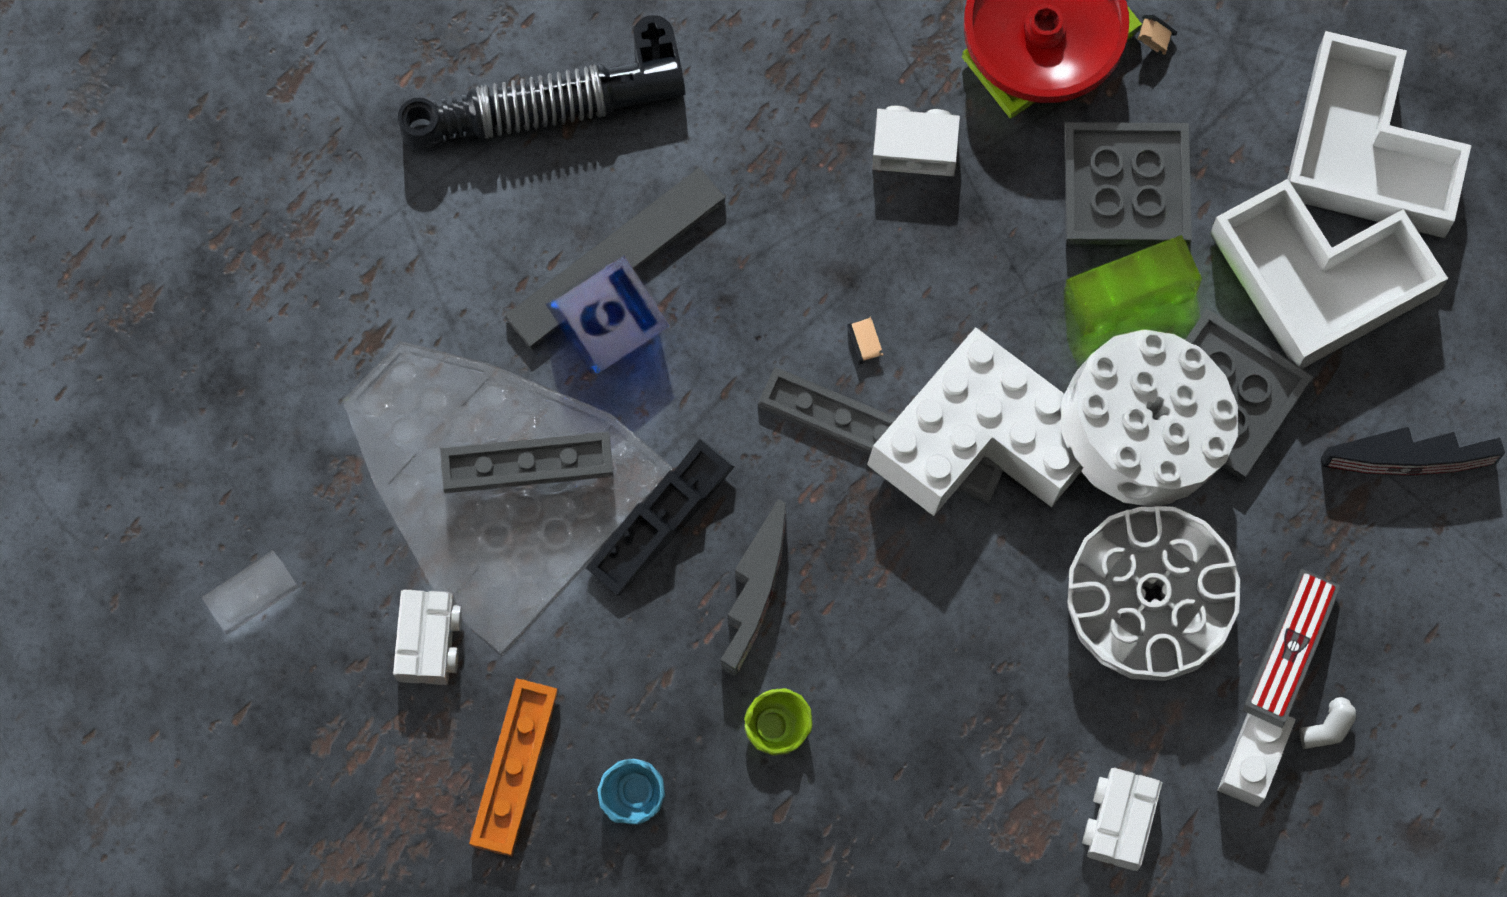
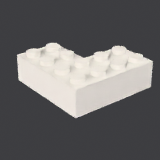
[1288,31,1471,238]
[1210,179,1448,369]
[867,327,1083,516]

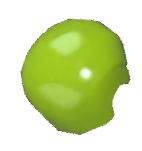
[744,688,813,756]

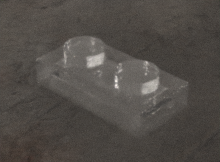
[202,550,299,635]

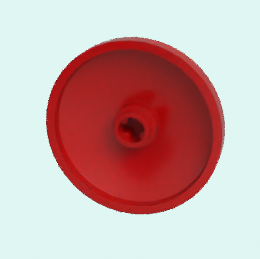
[963,0,1130,103]

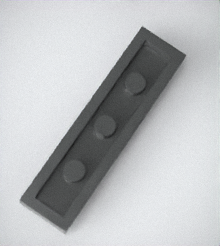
[440,431,614,494]

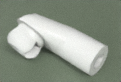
[1299,697,1356,749]

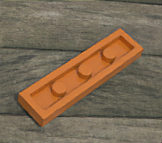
[469,678,559,857]

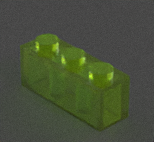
[1063,235,1202,336]

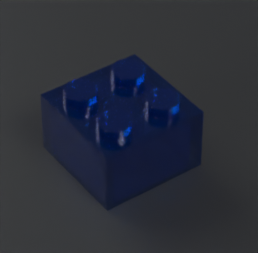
[546,256,669,375]

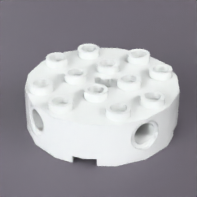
[1061,329,1238,507]
[1068,506,1240,681]

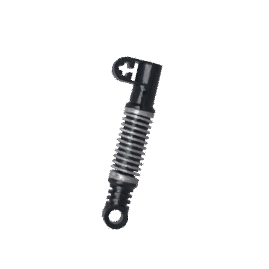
[398,15,686,150]

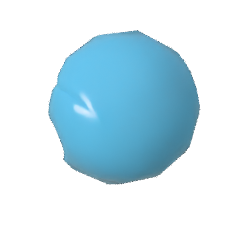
[597,759,665,824]

